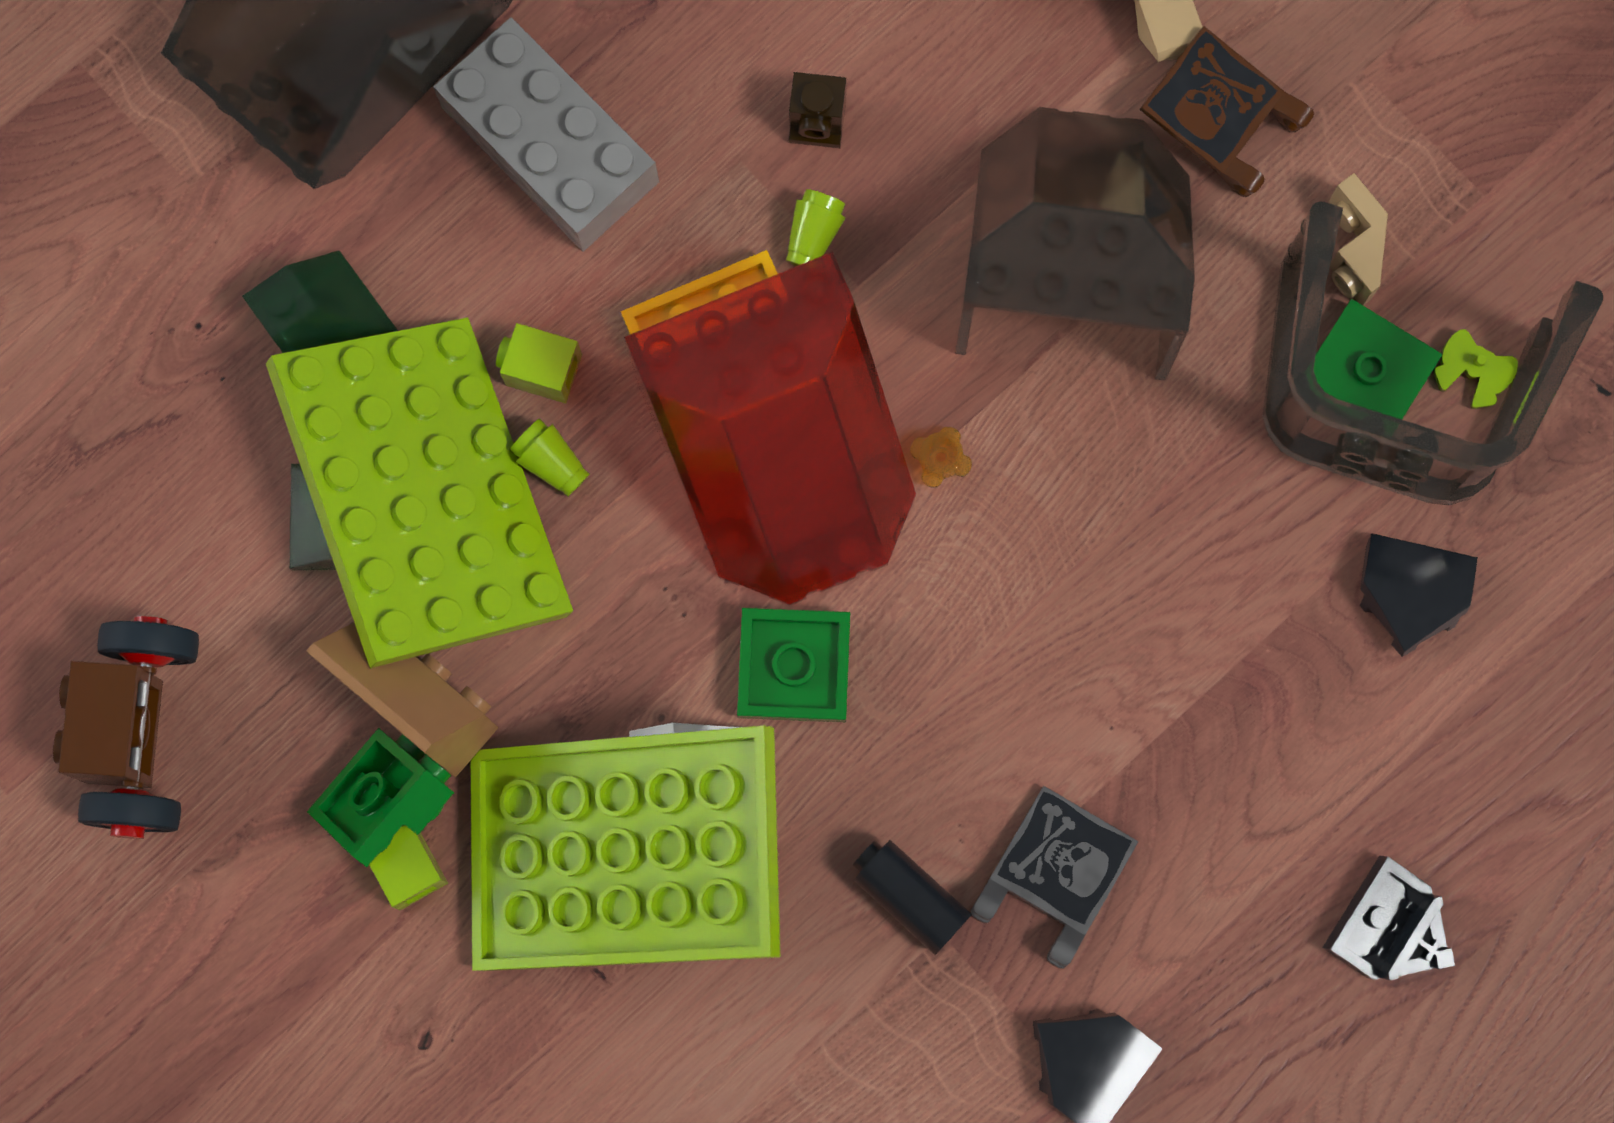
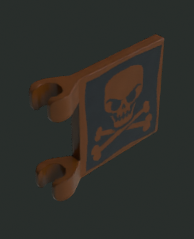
[1139,26,1314,197]

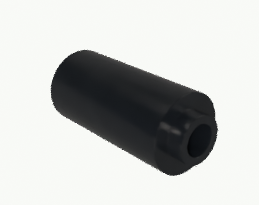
[853,840,972,955]

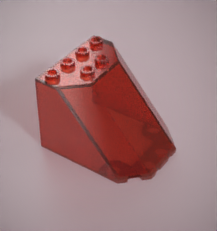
[624,252,916,606]

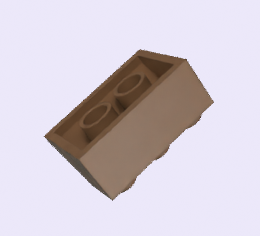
[306,622,499,778]

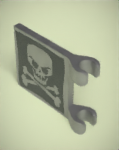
[971,786,1139,969]

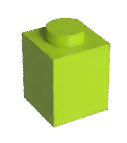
[496,323,582,404]
[370,825,448,911]

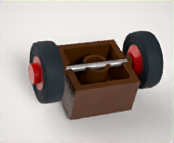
[53,616,199,839]

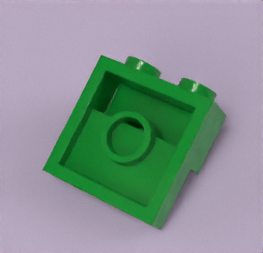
[307,728,454,867]

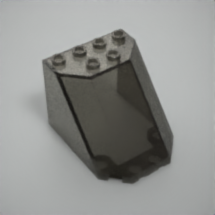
[161,0,513,189]
[955,107,1195,381]

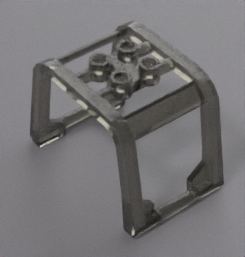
[1262,201,1604,505]

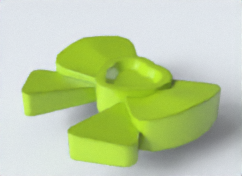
[1434,329,1518,409]

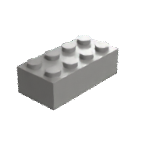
[433,17,659,252]

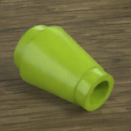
[785,189,846,272]
[510,418,590,497]

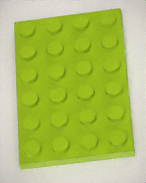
[266,317,573,668]
[471,726,780,971]

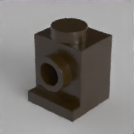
[789,72,847,148]

